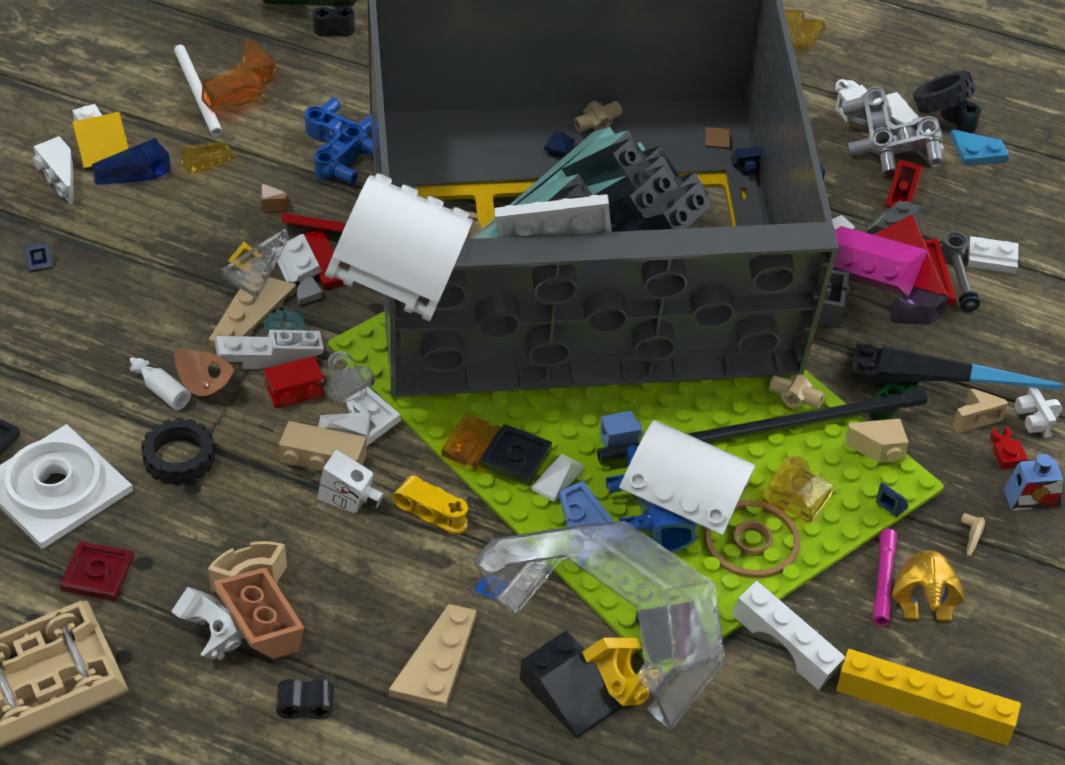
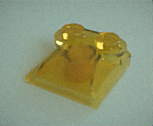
[762,456,836,524]

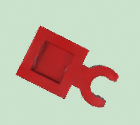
[990,427,1028,470]

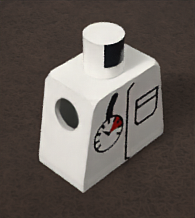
[317,450,384,513]

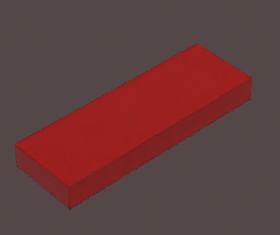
[281,213,346,233]
[304,230,344,289]

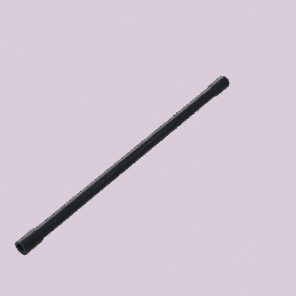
[597,389,928,464]

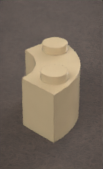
[208,541,287,593]

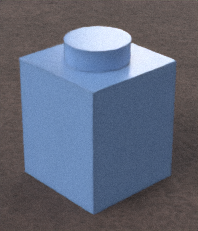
[600,411,642,447]

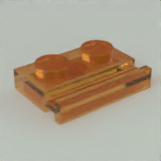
[442,413,500,469]

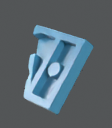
[950,130,1009,166]

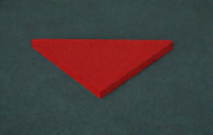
[873,214,947,297]

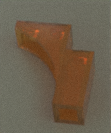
[201,39,276,112]

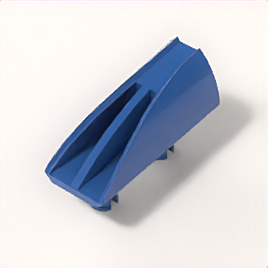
[605,445,698,557]

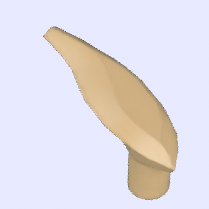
[961,513,985,557]

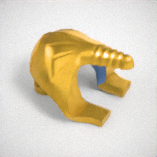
[892,550,964,623]

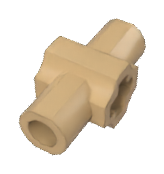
[573,101,622,133]
[769,374,824,409]

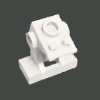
[171,587,245,660]

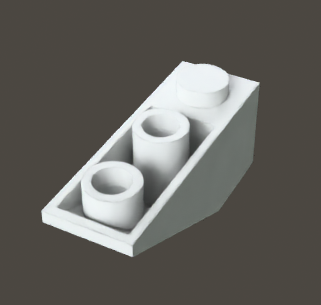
[33,136,73,204]

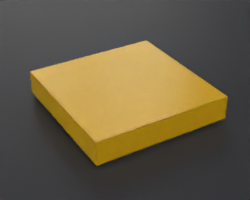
[72,112,131,169]

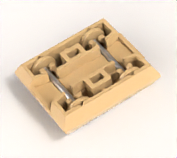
[0,601,129,748]

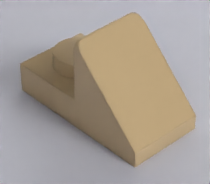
[953,389,1008,433]

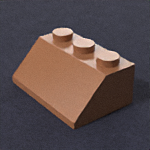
[213,567,304,659]

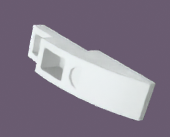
[215,330,324,369]

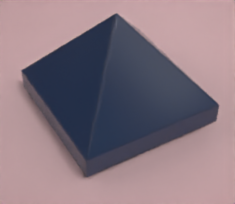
[544,131,575,155]
[23,242,53,271]

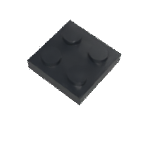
[480,424,552,485]

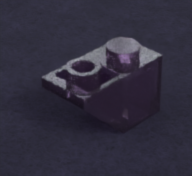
[890,288,949,325]

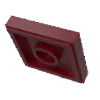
[60,541,134,601]

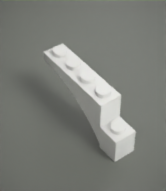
[836,85,944,167]

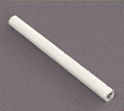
[174,45,222,137]

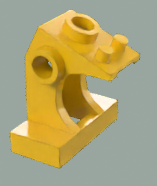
[582,638,662,706]

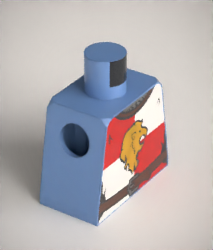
[1004,454,1064,511]

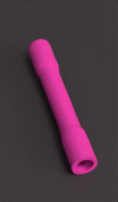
[872,529,897,627]

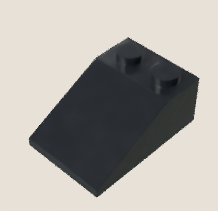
[520,630,622,739]

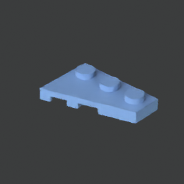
[559,480,627,568]

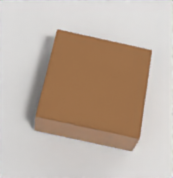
[705,127,730,150]

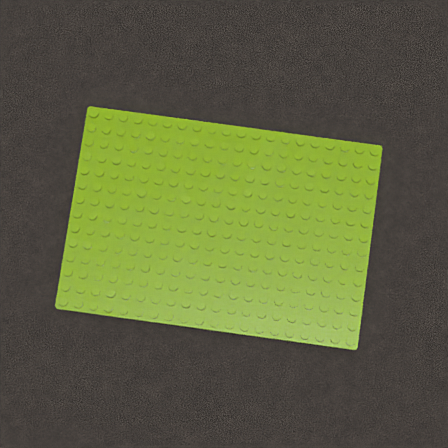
[328,311,944,677]

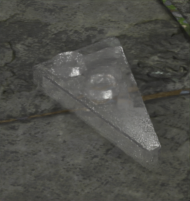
[221,229,289,298]

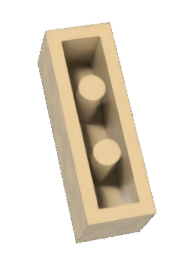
[279,421,367,471]

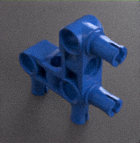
[304,97,373,185]

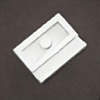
[272,234,322,284]
[967,236,1018,274]

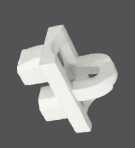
[1014,387,1062,438]

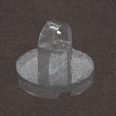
[324,351,376,403]

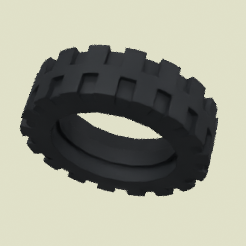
[913,70,976,113]
[141,418,215,485]

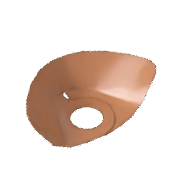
[174,348,235,396]

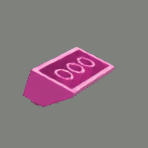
[833,226,928,297]

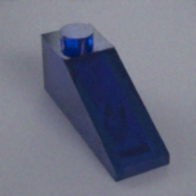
[92,138,171,185]

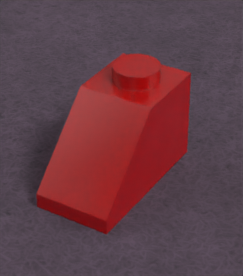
[885,160,923,207]

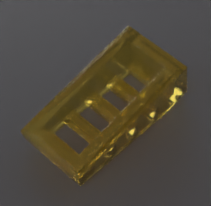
[181,142,235,174]

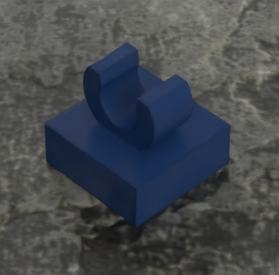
[731,146,761,176]

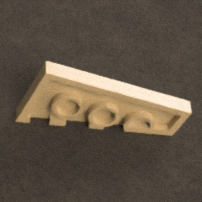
[209,272,297,348]
[389,604,476,710]

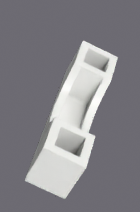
[731,581,845,690]

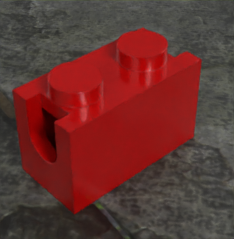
[264,356,325,408]

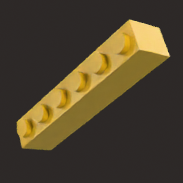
[836,648,1021,746]

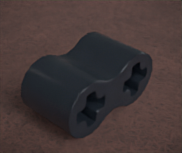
[313,7,355,37]
[940,100,981,133]
[276,679,334,719]

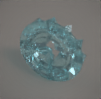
[264,308,305,335]

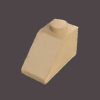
[845,419,909,462]

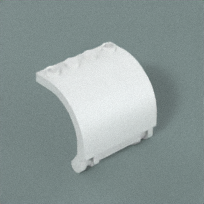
[325,173,473,321]
[619,420,756,536]

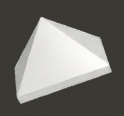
[318,412,371,438]
[532,454,584,502]

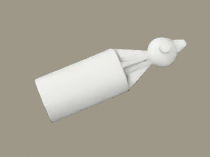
[130,358,191,410]

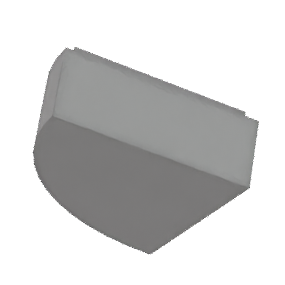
[297,276,322,306]

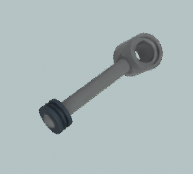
[941,231,980,312]

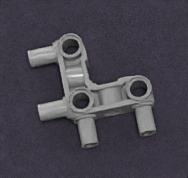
[841,86,943,176]

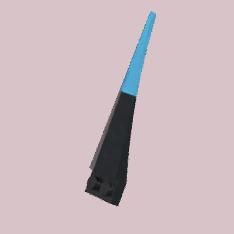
[850,343,1063,390]

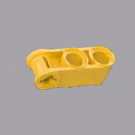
[392,475,468,534]

